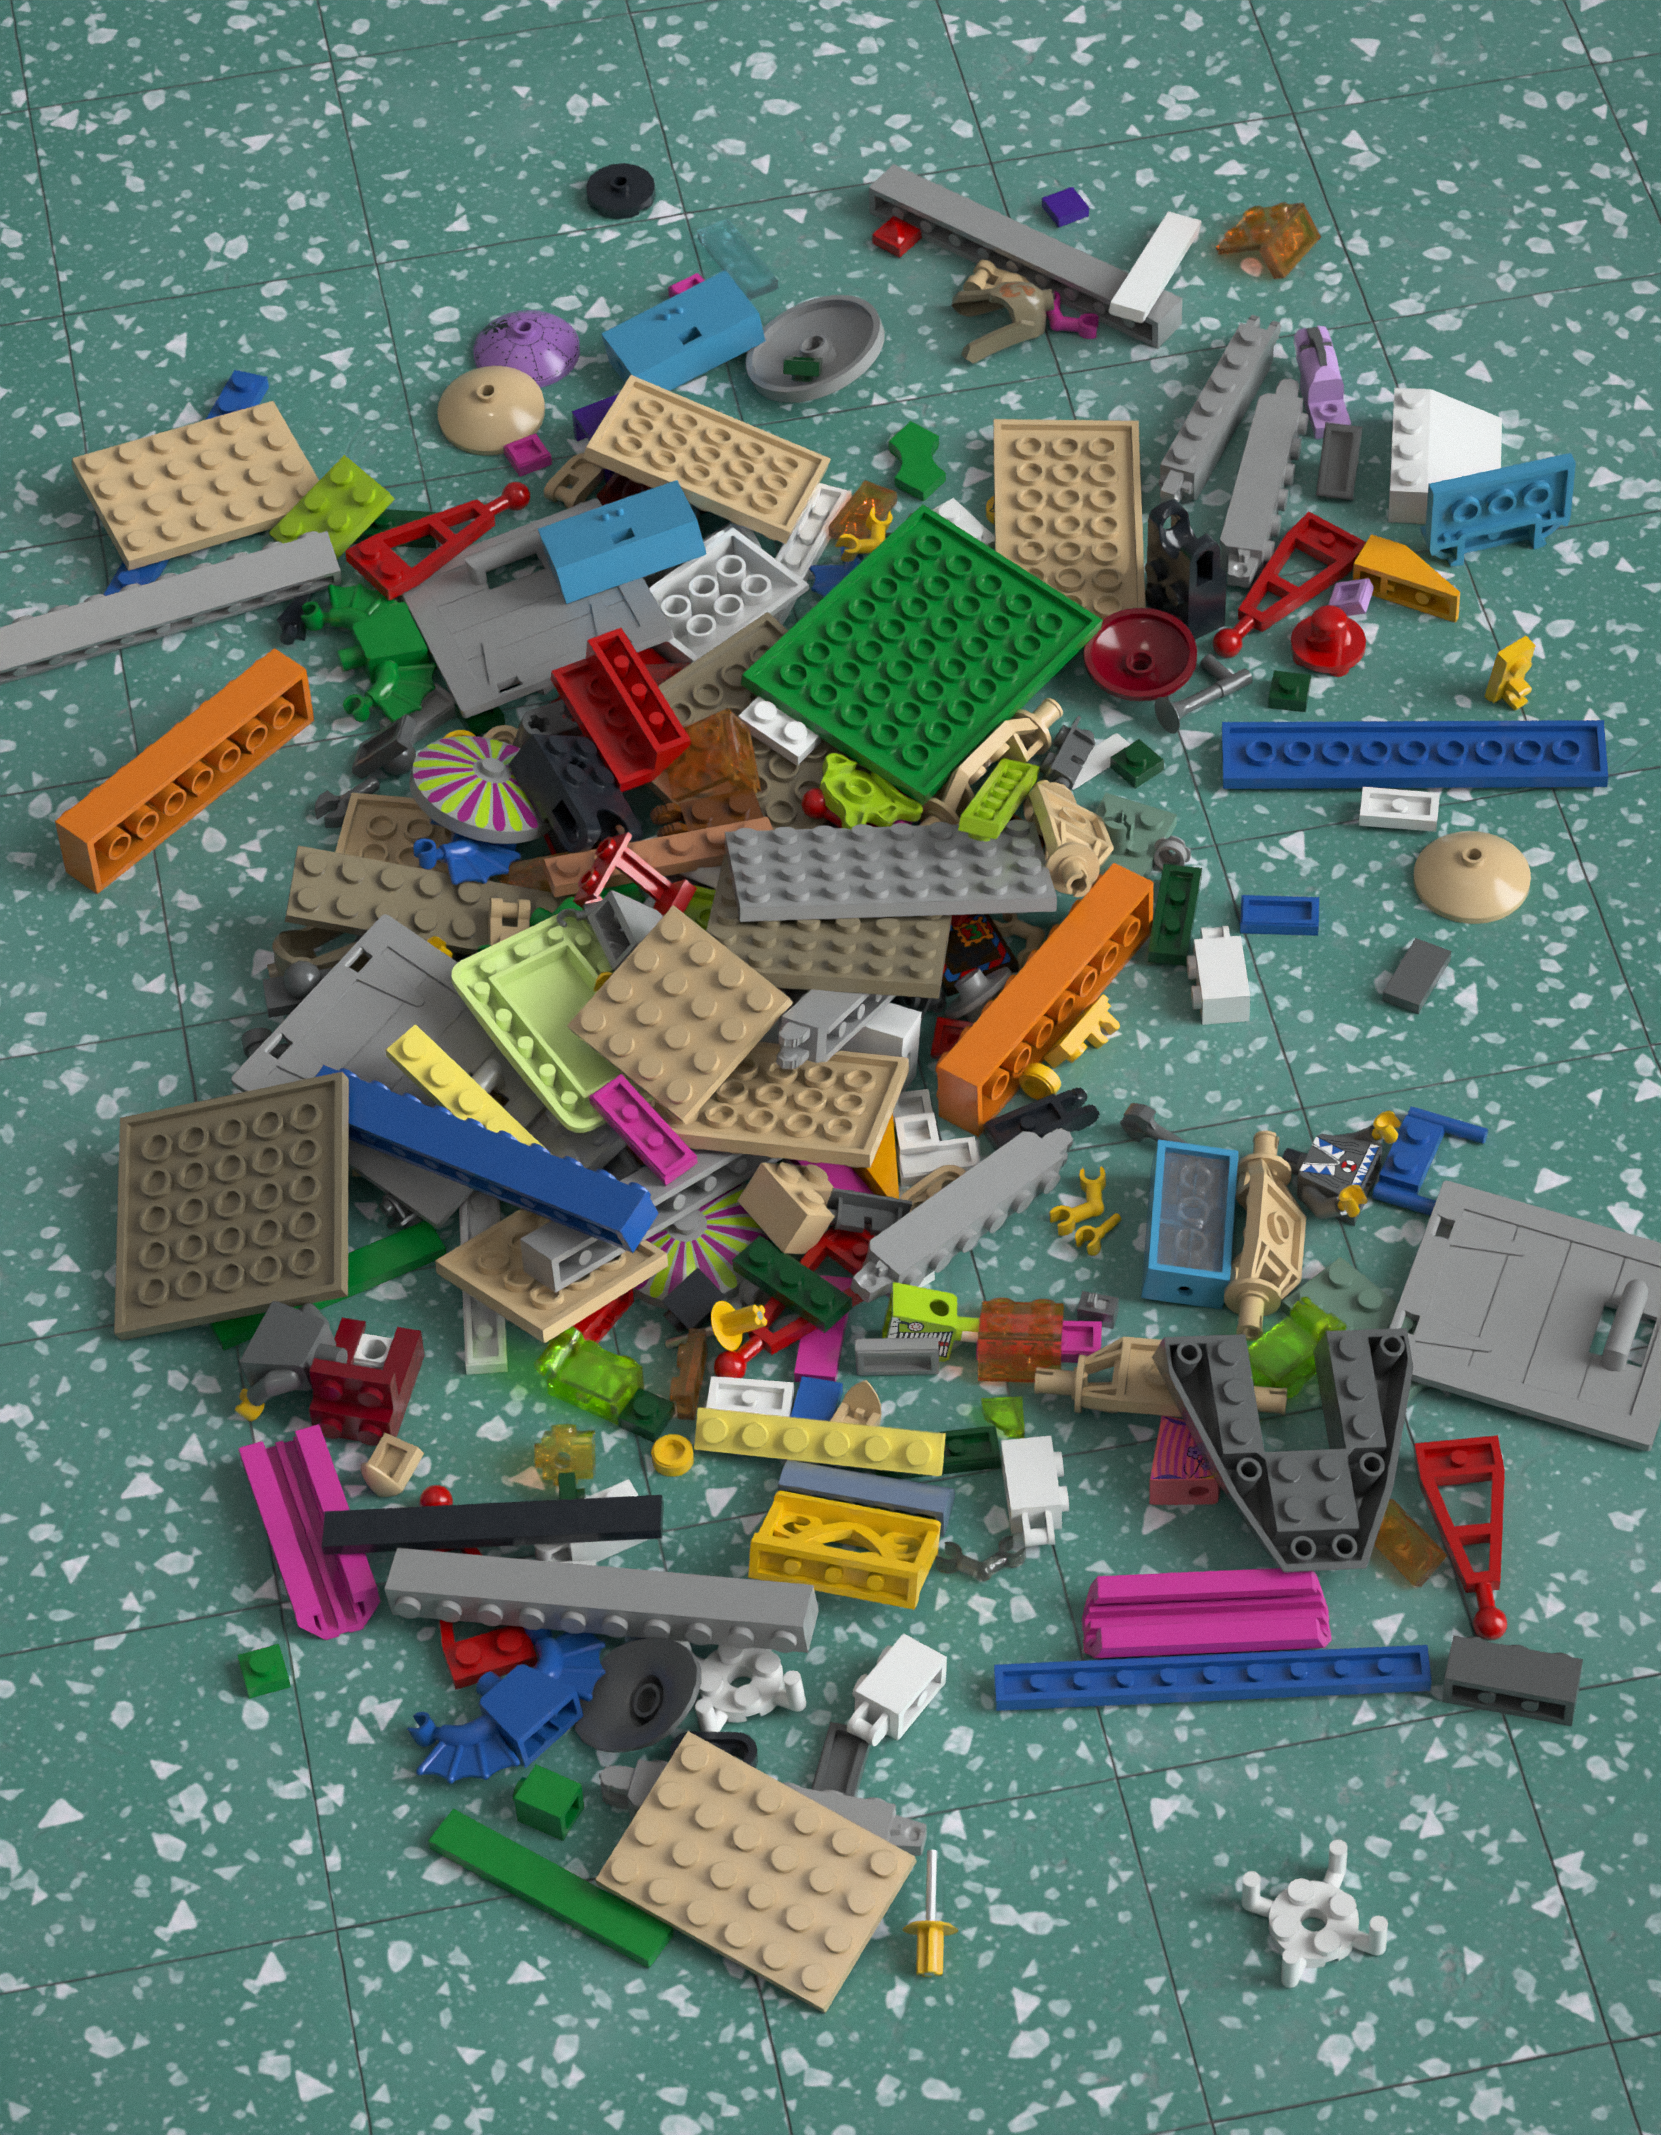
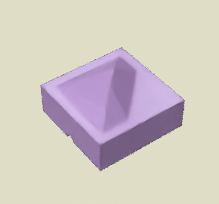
[1329,578,1374,616]

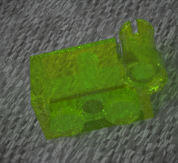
[1247,1296,1347,1398]
[534,1326,645,1426]

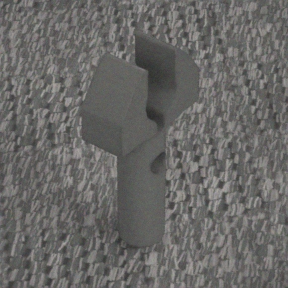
[315,777,380,828]
[1120,1103,1189,1144]

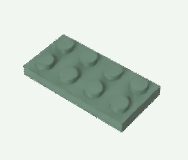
[1282,1257,1427,1401]

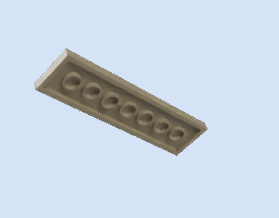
[285,846,573,956]

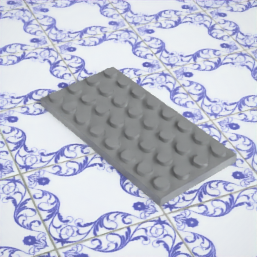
[725,820,1057,922]

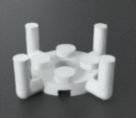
[676,1641,806,1732]
[1242,1840,1388,1988]

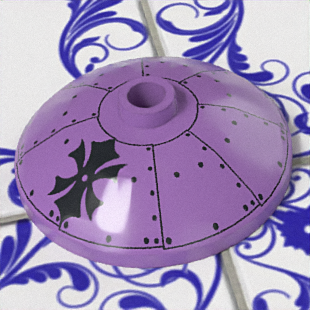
[473,310,580,388]

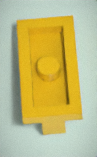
[1484,635,1536,711]
[1043,994,1120,1068]

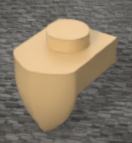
[830,1380,882,1426]
[361,1433,424,1497]

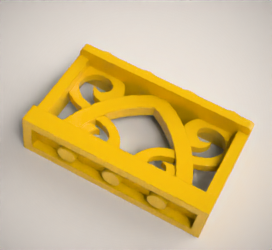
[748,1490,941,1610]

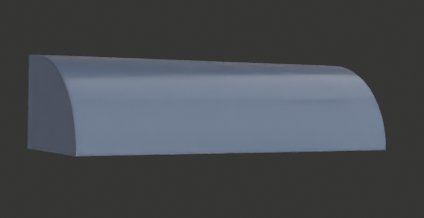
[778,1460,955,1537]

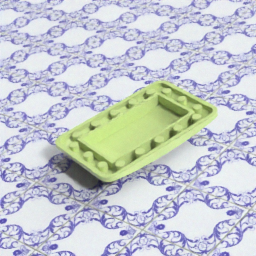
[451,914,653,1133]

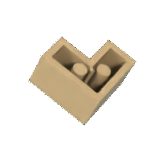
[737,1162,835,1254]

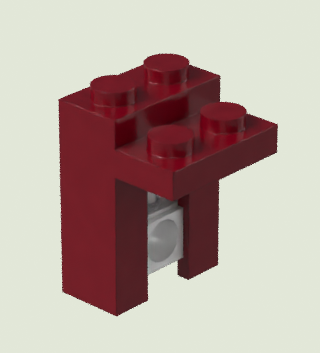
[309,1317,425,1446]

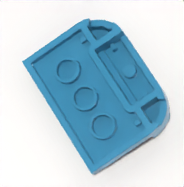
[1420,453,1576,566]

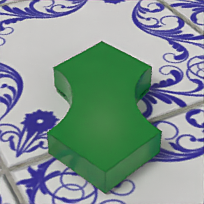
[888,421,946,502]

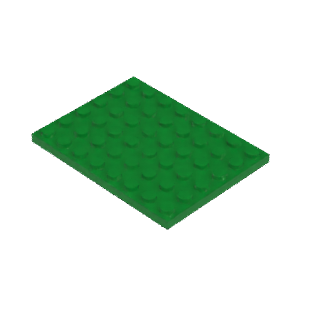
[740,504,1103,805]

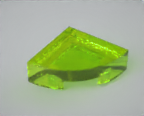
[981,1396,1025,1439]

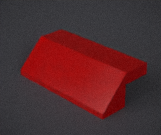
[551,627,691,792]

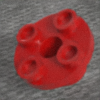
[1291,605,1366,677]

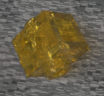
[534,1424,596,1486]

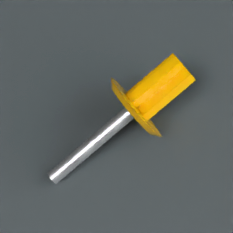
[665,1301,767,1351]
[902,1850,958,1977]

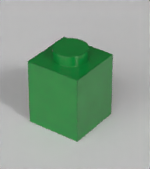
[512,1764,585,1841]

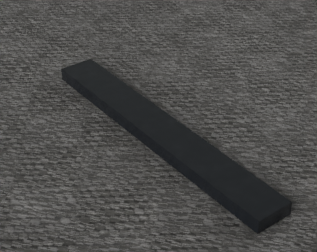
[322,1495,664,1555]

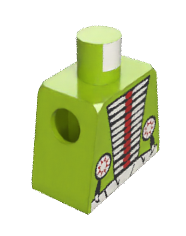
[882,1282,979,1362]

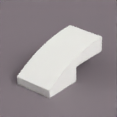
[893,1089,940,1155]

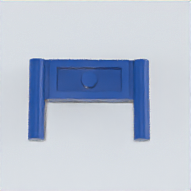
[1372,1106,1488,1216]

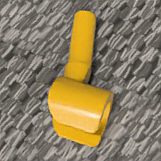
[1075,1213,1122,1256]

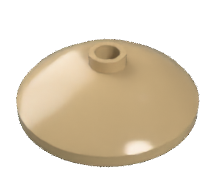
[438,366,545,456]
[1414,831,1531,924]

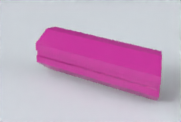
[238,1424,381,1640]
[1081,1568,1332,1658]

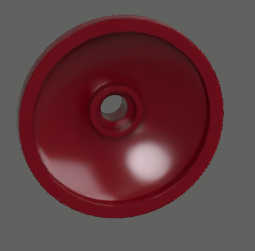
[1084,608,1197,702]

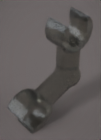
[935,1536,1026,1582]

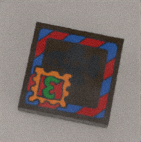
[941,914,1019,997]

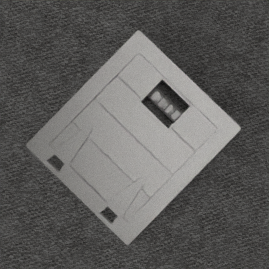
[401,498,674,718]
[231,914,548,1228]
[1389,1181,1661,1451]

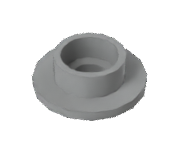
[945,967,1012,1022]

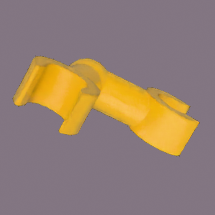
[835,507,893,562]
[1049,1166,1106,1236]

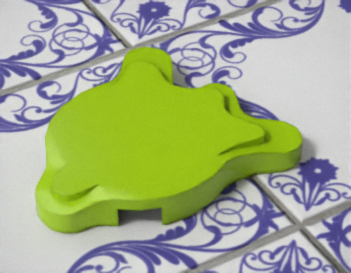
[819,753,923,829]

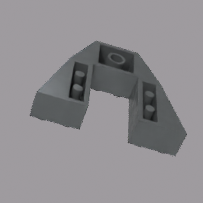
[1152,1328,1413,1572]

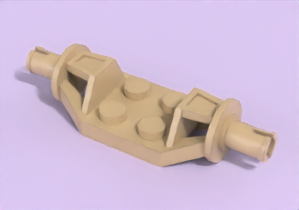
[919,698,1063,826]
[1023,780,1114,897]
[1224,1130,1306,1341]
[1034,1337,1287,1417]

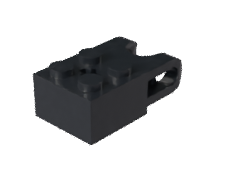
[1145,499,1226,640]
[508,734,643,853]

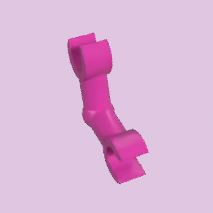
[1046,291,1099,339]

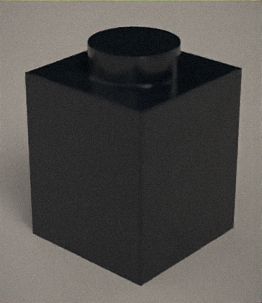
[662,1267,728,1333]

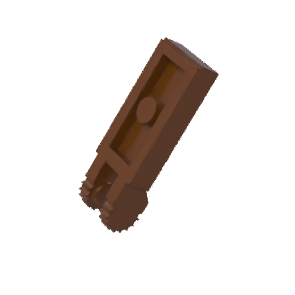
[650,788,763,837]

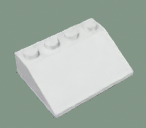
[1388,388,1502,524]
[649,528,809,666]

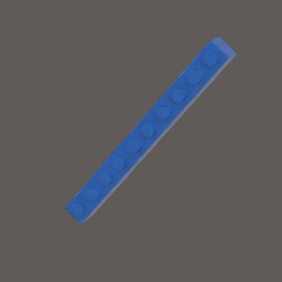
[315,1065,659,1253]

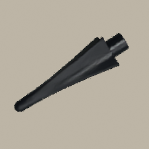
[276,593,312,645]

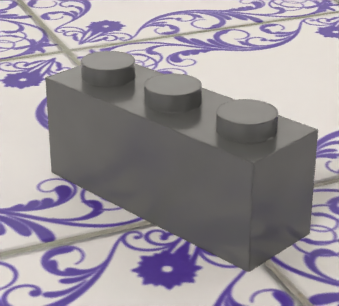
[1442,1635,1583,1726]

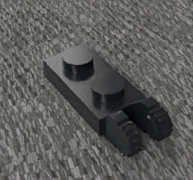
[983,1087,1100,1151]

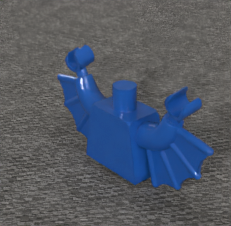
[413,818,521,885]
[407,1627,605,1784]

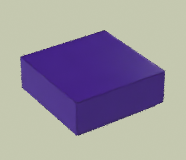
[1042,186,1089,228]

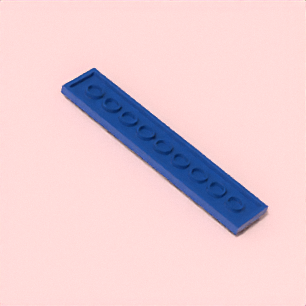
[1222,720,1608,789]

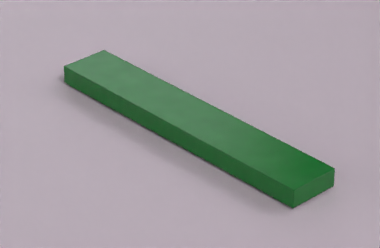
[209,1221,446,1351]
[428,1808,674,1969]

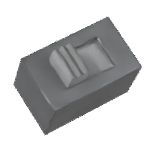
[1077,1291,1119,1329]

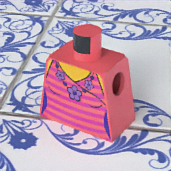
[1149,1415,1221,1505]

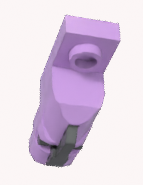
[1294,326,1351,439]

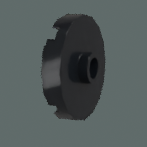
[586,163,656,219]

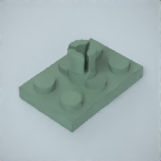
[1095,793,1177,879]

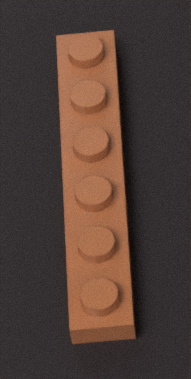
[543,817,773,898]

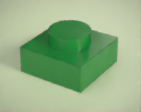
[237,1644,291,1699]

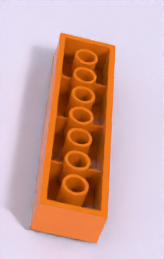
[55,648,314,894]
[935,863,1154,1137]

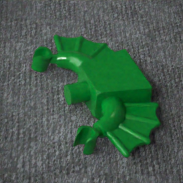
[301,583,437,723]

